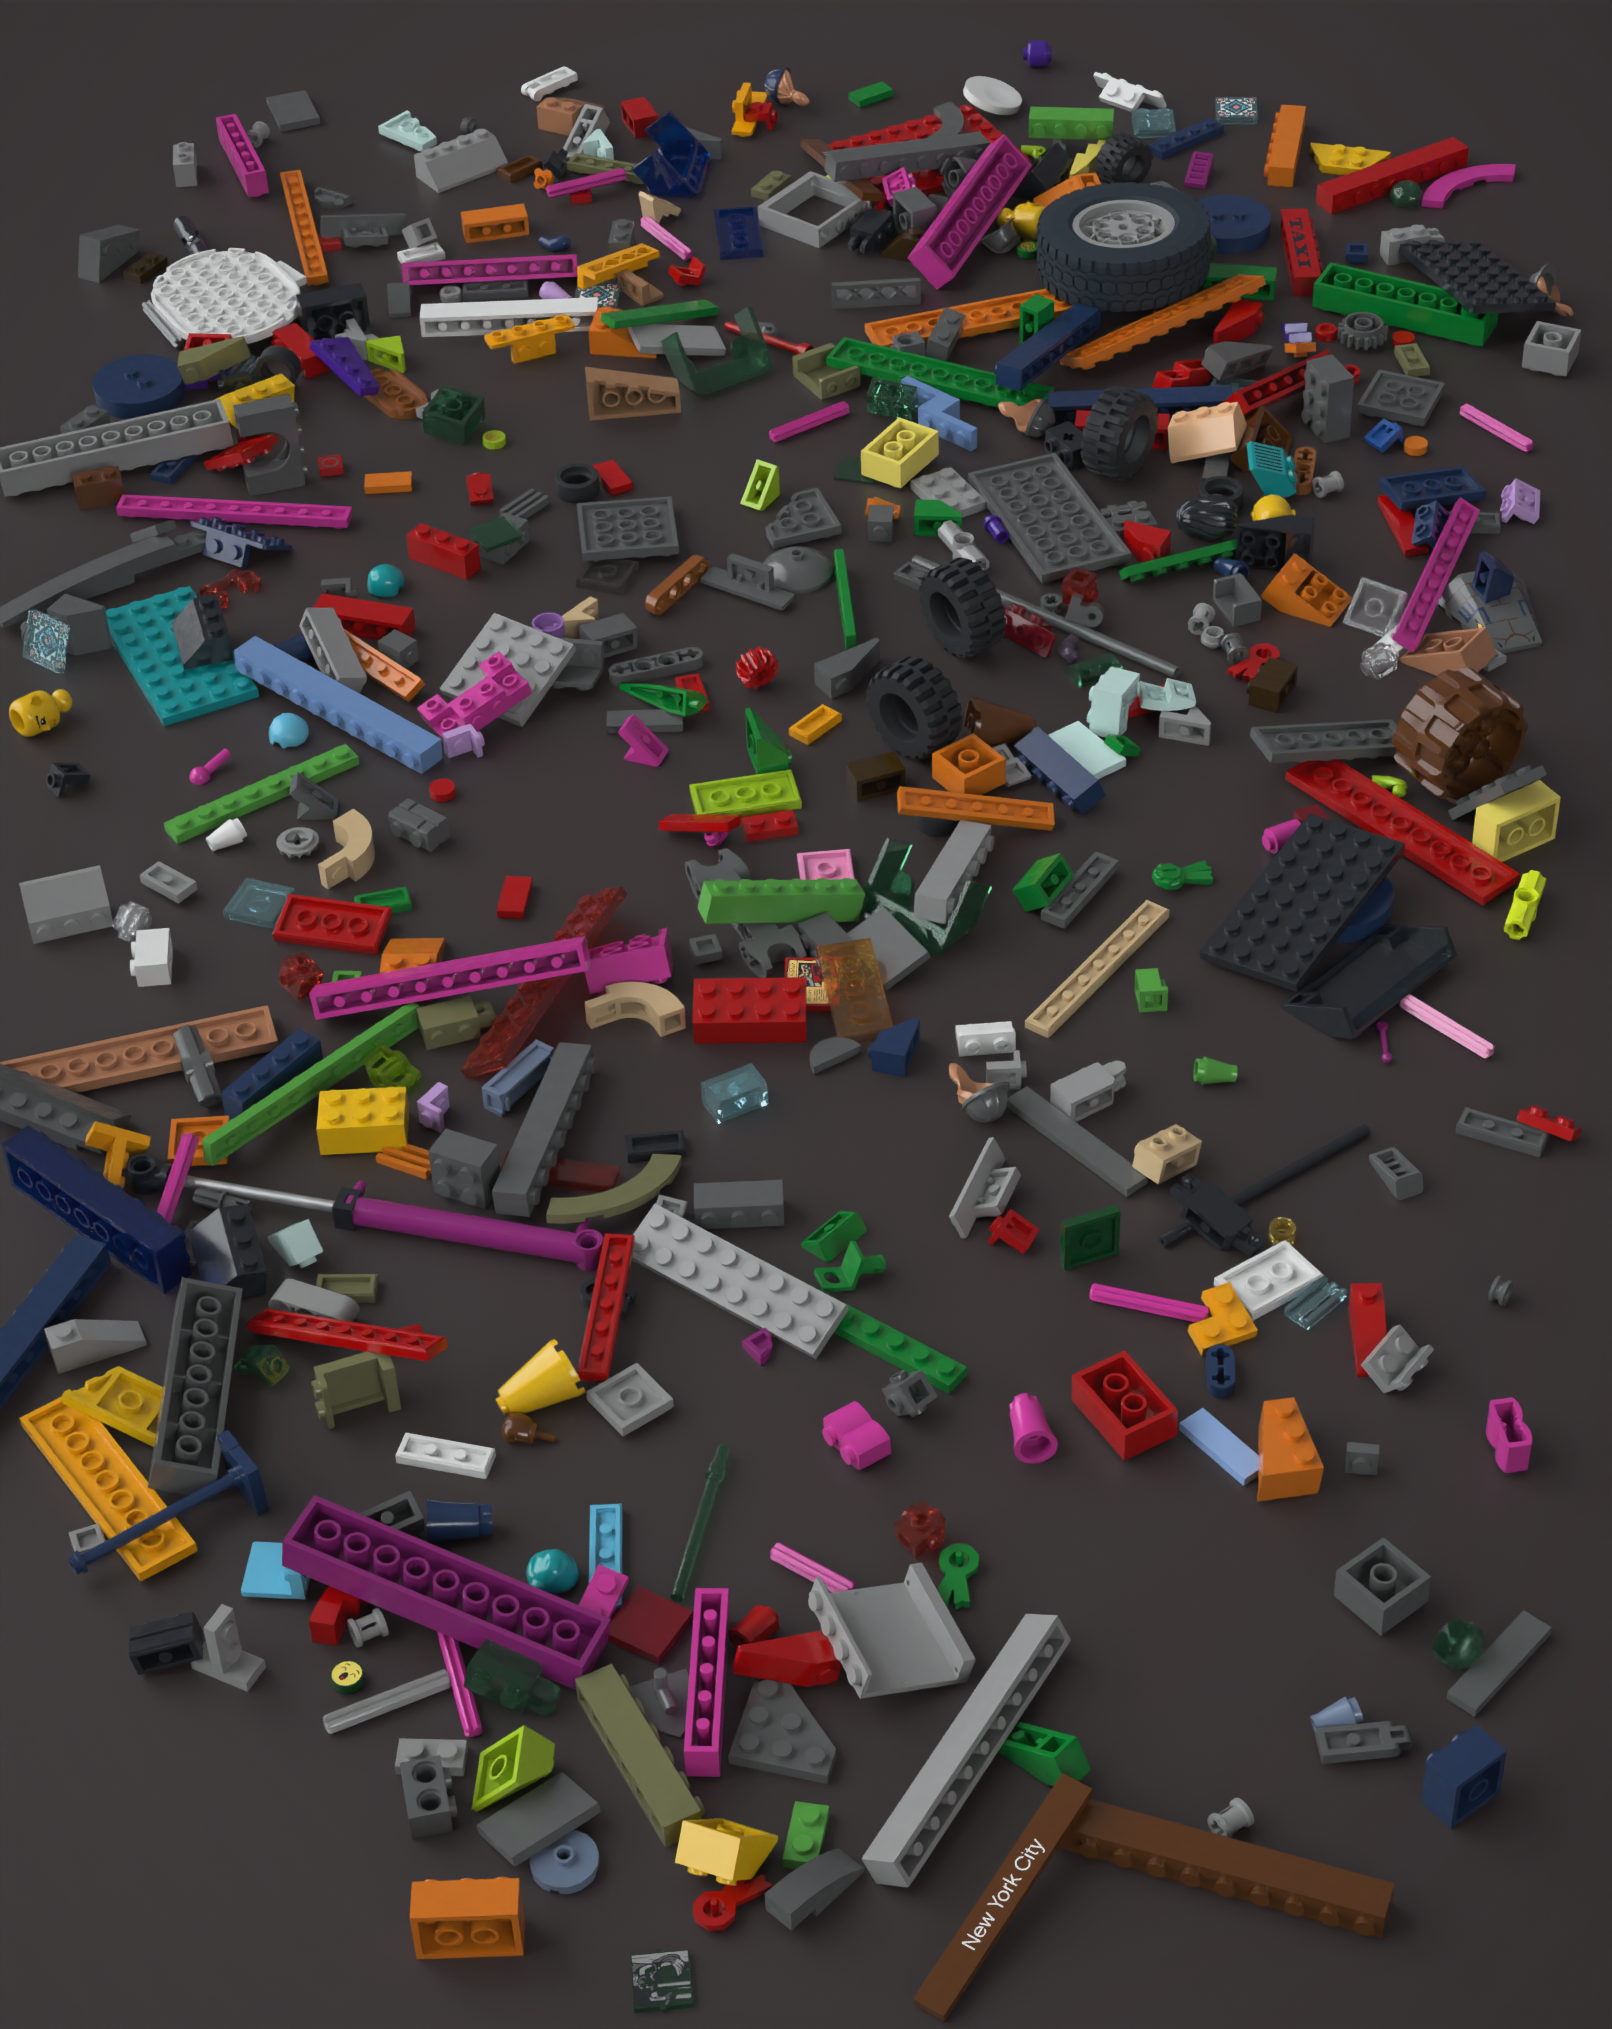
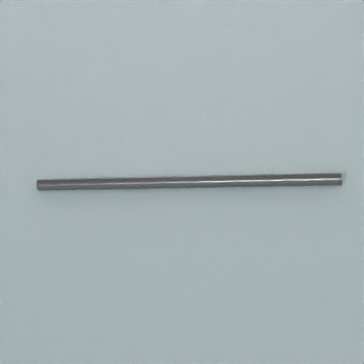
[912,555,1181,679]

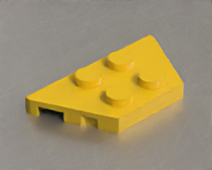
[1310,143,1391,175]
[61,1366,163,1447]

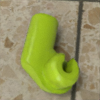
[1372,775,1408,797]

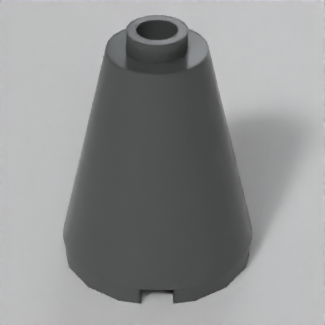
[940,156,978,198]

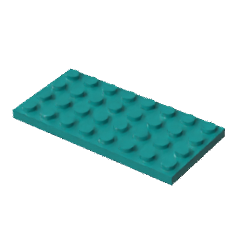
[106,586,259,727]

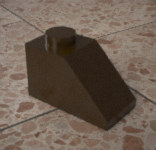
[881,228,926,263]

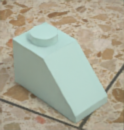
[267,1219,323,1268]

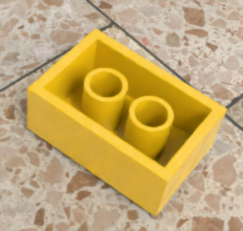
[316,1087,409,1155]

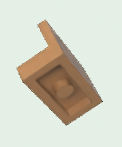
[617,269,663,306]

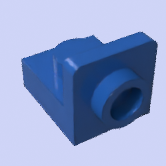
[1364,418,1405,453]

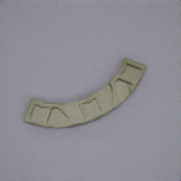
[546,1154,682,1224]

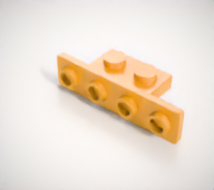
[732,82,768,137]
[484,315,575,364]

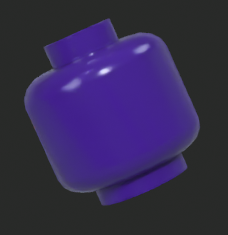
[1023,40,1052,67]

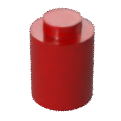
[728,1605,780,1649]

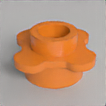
[534,168,554,190]

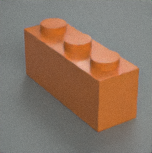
[461,203,530,244]

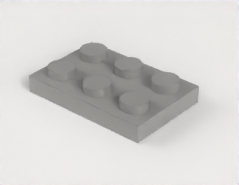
[910,467,987,518]

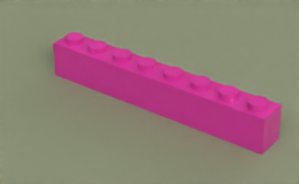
[402,254,578,285]

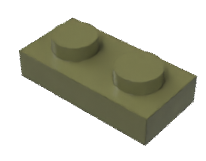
[751,170,791,201]
[1394,343,1430,377]

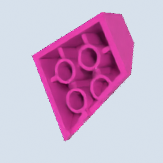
[585,927,674,996]

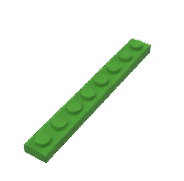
[164,744,359,844]

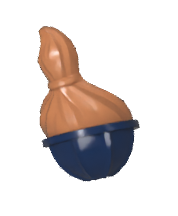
[764,67,810,106]

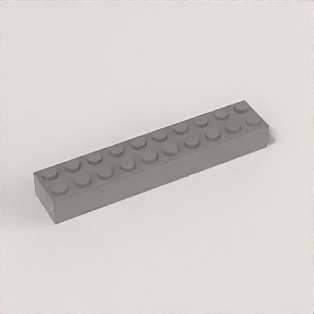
[0,399,234,497]

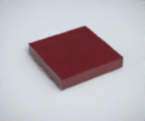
[608,1586,694,1664]

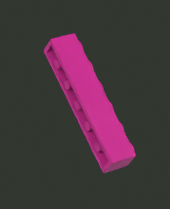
[216,114,269,197]
[684,1588,730,1777]

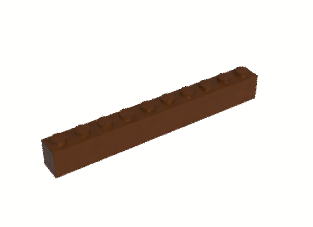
[1058,1799,1395,1939]

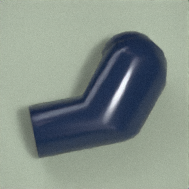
[538,235,571,252]

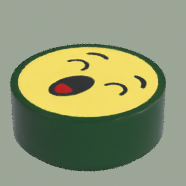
[330,1660,365,1694]

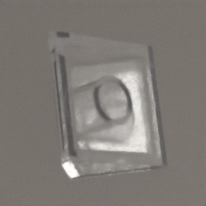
[1342,577,1408,638]

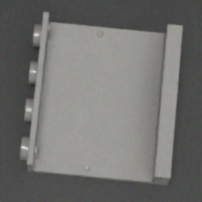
[808,1563,976,1699]

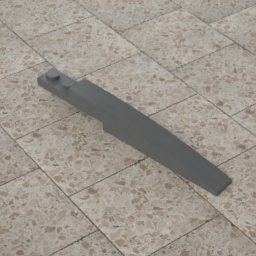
[0,529,207,627]

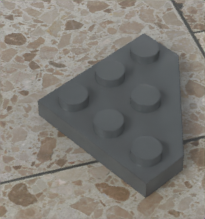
[766,488,842,549]
[728,1678,837,1784]

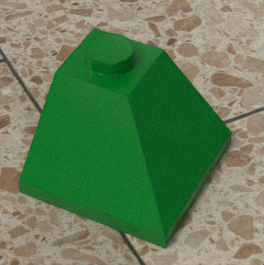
[745,708,792,775]

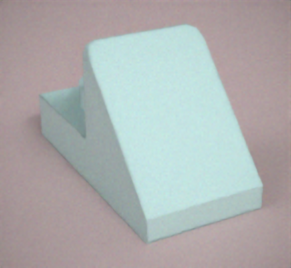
[583,129,614,160]

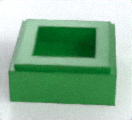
[1104,734,1141,757]

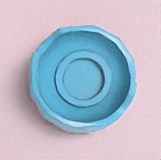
[269,713,309,749]

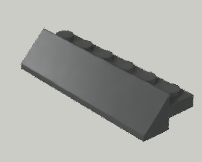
[0,1064,131,1155]

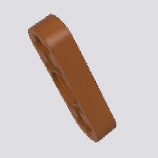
[1294,447,1316,495]

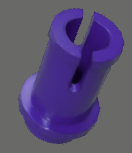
[983,515,1009,544]

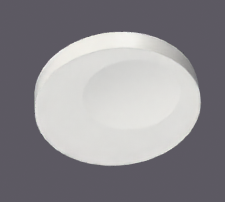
[963,76,1022,115]

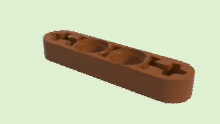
[645,554,709,616]

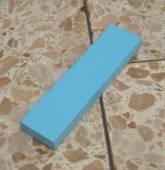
[589,1504,623,1612]

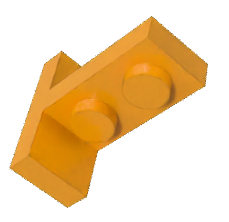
[85,1121,151,1203]

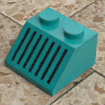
[1247,441,1298,498]

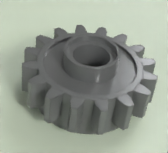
[1338,312,1388,350]

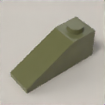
[177,336,251,385]

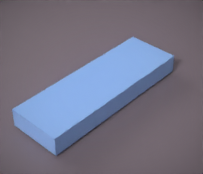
[1179,1408,1259,1486]

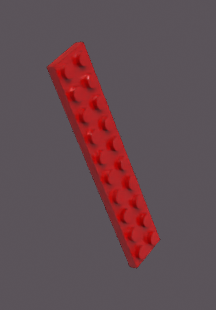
[1285,759,1520,906]

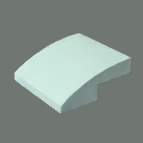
[1138,678,1196,711]

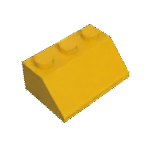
[215,373,295,429]

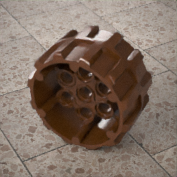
[1392,667,1528,804]

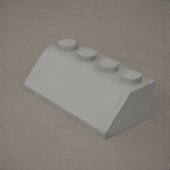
[414,128,508,193]

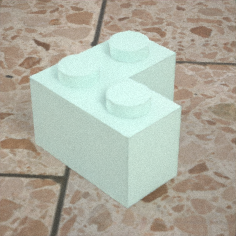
[1087,667,1140,738]

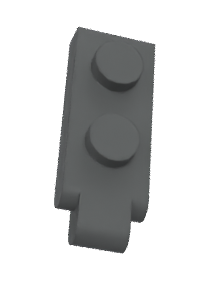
[1315,1721,1413,1764]

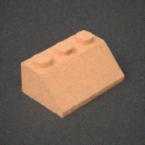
[1168,402,1247,463]

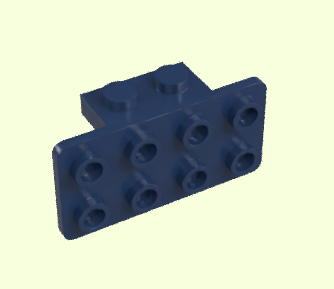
[190,517,292,567]

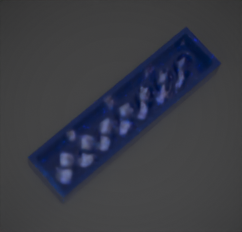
[1,1125,192,1294]

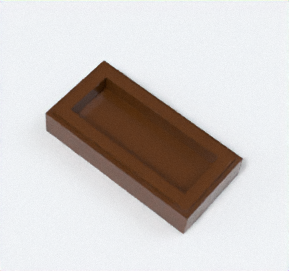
[497,154,543,183]

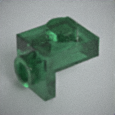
[234,1345,290,1387]

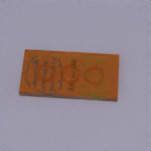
[816,938,893,1041]

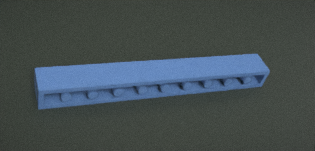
[234,636,443,774]

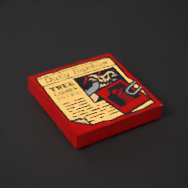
[785,958,841,1011]

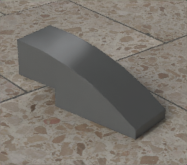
[765,1848,864,1931]

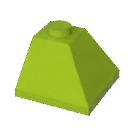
[472,1725,555,1812]

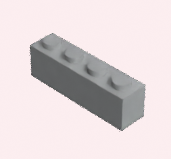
[299,608,367,694]

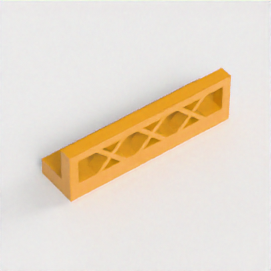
[577,243,660,289]

